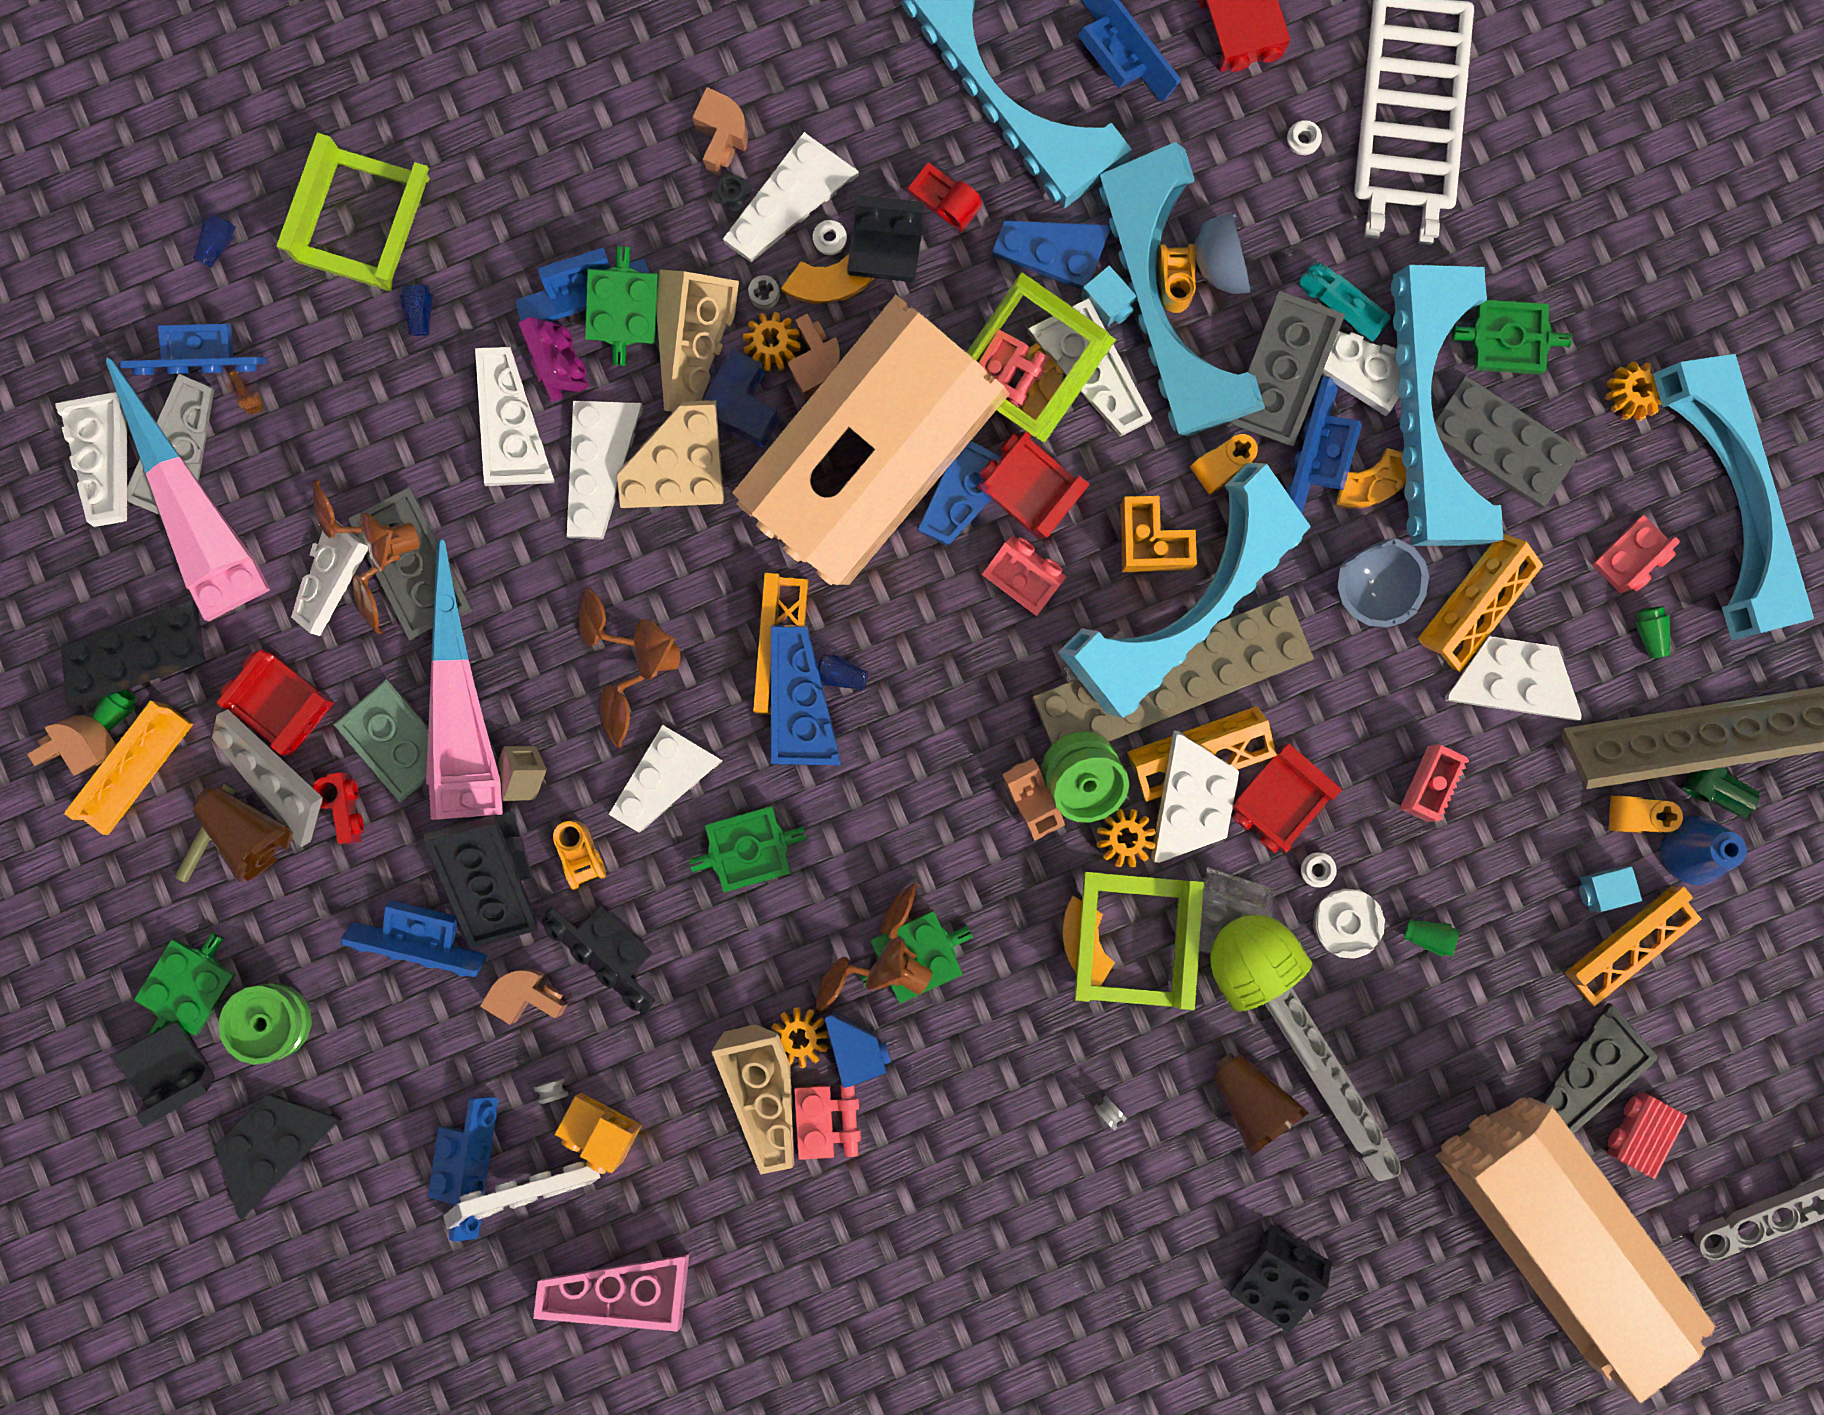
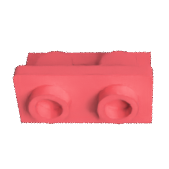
[1591,515,1681,594]
[982,536,1067,616]

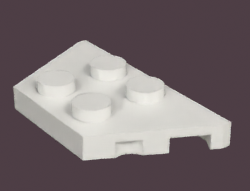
[1445,636,1582,721]
[1151,730,1239,863]

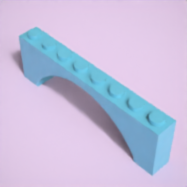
[901,0,1132,208]
[1099,142,1265,437]
[1391,265,1504,546]
[1653,354,1814,641]
[1058,463,1311,718]

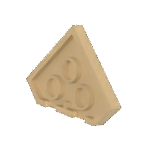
[617,400,724,508]

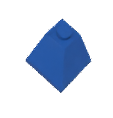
[825,1011,891,1088]

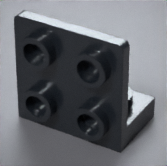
[847,195,924,282]
[114,1021,215,1127]
[1230,1224,1332,1332]

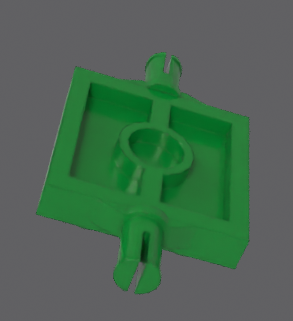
[585,246,658,366]
[1452,300,1572,374]
[689,806,807,893]
[859,910,973,1004]
[134,932,236,1036]

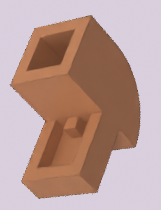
[692,87,748,176]
[787,314,841,400]
[27,715,116,776]
[1002,758,1065,841]
[480,969,568,1025]

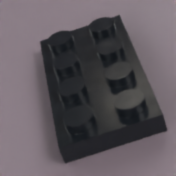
[61,600,206,708]
[424,815,538,949]

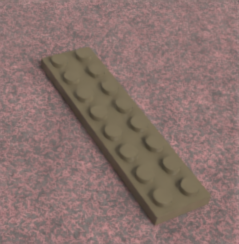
[1032,595,1314,746]
[1562,686,1824,789]

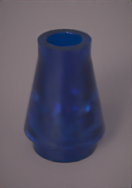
[193,213,236,268]
[399,285,434,336]
[818,653,869,691]

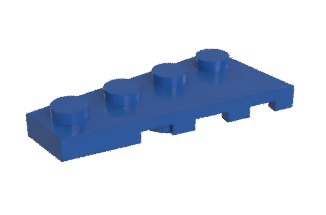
[771,624,841,765]

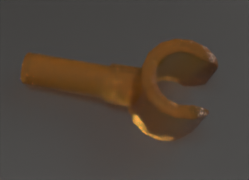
[229,371,264,415]

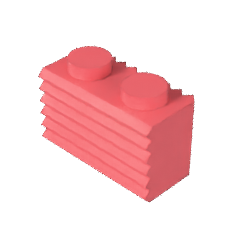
[1400,744,1469,822]
[1607,1092,1687,1179]

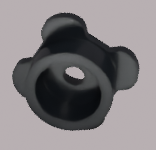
[712,172,752,212]

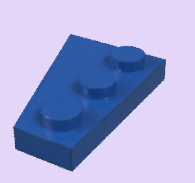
[992,221,1111,290]
[916,441,1001,546]

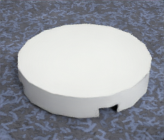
[1313,888,1385,958]

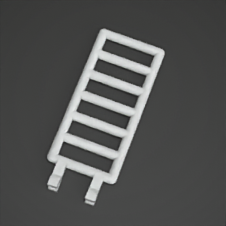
[1354,0,1474,245]

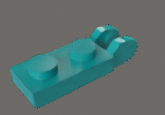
[1299,262,1391,342]

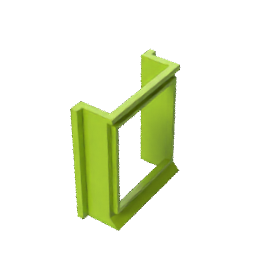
[276,133,430,292]
[966,272,1116,443]
[1074,872,1204,1010]

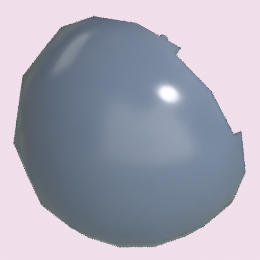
[1195,212,1253,294]
[1338,539,1430,628]

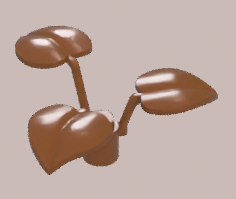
[312,480,419,634]
[578,587,680,748]
[815,882,932,1014]

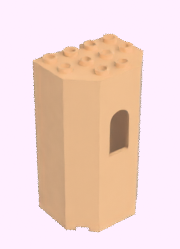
[732,295,1009,585]
[1435,1097,1715,1404]

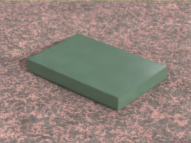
[333,679,429,803]

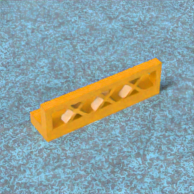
[1418,533,1543,672]
[753,573,808,715]
[64,701,193,835]
[1127,706,1277,802]
[1564,886,1702,1007]

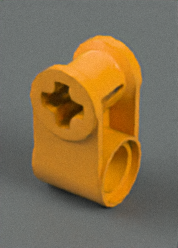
[1158,244,1196,313]
[1190,434,1258,495]
[1608,796,1683,833]
[553,820,607,890]

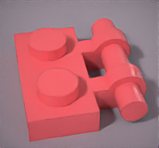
[979,330,1049,408]
[795,1085,861,1160]

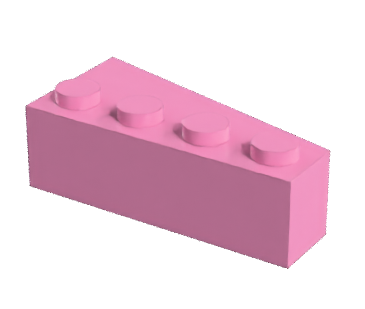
[533,1254,689,1331]

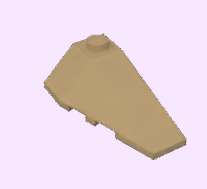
[656,270,739,412]
[711,1025,794,1175]

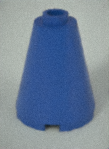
[1660,815,1747,885]

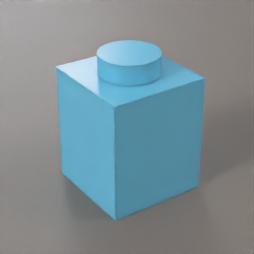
[1081,265,1136,327]
[1579,867,1642,912]

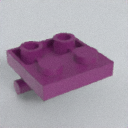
[518,317,589,402]

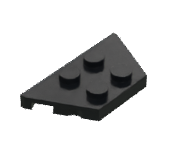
[216,1093,342,1219]

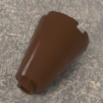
[193,787,293,883]
[1213,1053,1308,1156]

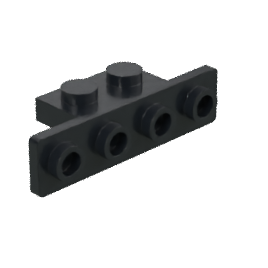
[541,906,656,1015]

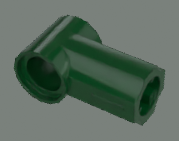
[1681,767,1760,818]

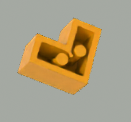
[1120,496,1197,572]
[555,1092,642,1174]

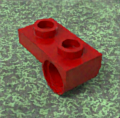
[908,162,982,233]
[312,772,364,844]

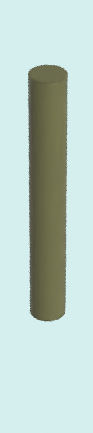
[174,784,237,883]

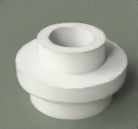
[1287,120,1322,155]
[813,220,847,255]
[1301,853,1336,887]

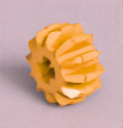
[743,312,801,372]
[1605,362,1662,421]
[1096,809,1156,867]
[772,1007,829,1068]

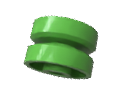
[1041,731,1129,823]
[218,983,312,1065]

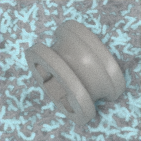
[748,275,780,310]
[533,1078,569,1105]
[1093,1095,1127,1131]

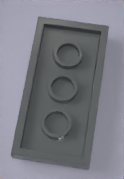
[1228,291,1345,446]
[1434,376,1582,509]
[348,487,474,642]

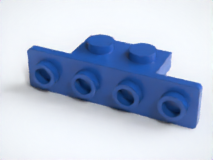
[1078,0,1181,102]
[516,247,649,322]
[120,324,267,375]
[1286,376,1362,514]
[341,900,487,977]
[428,1096,498,1242]

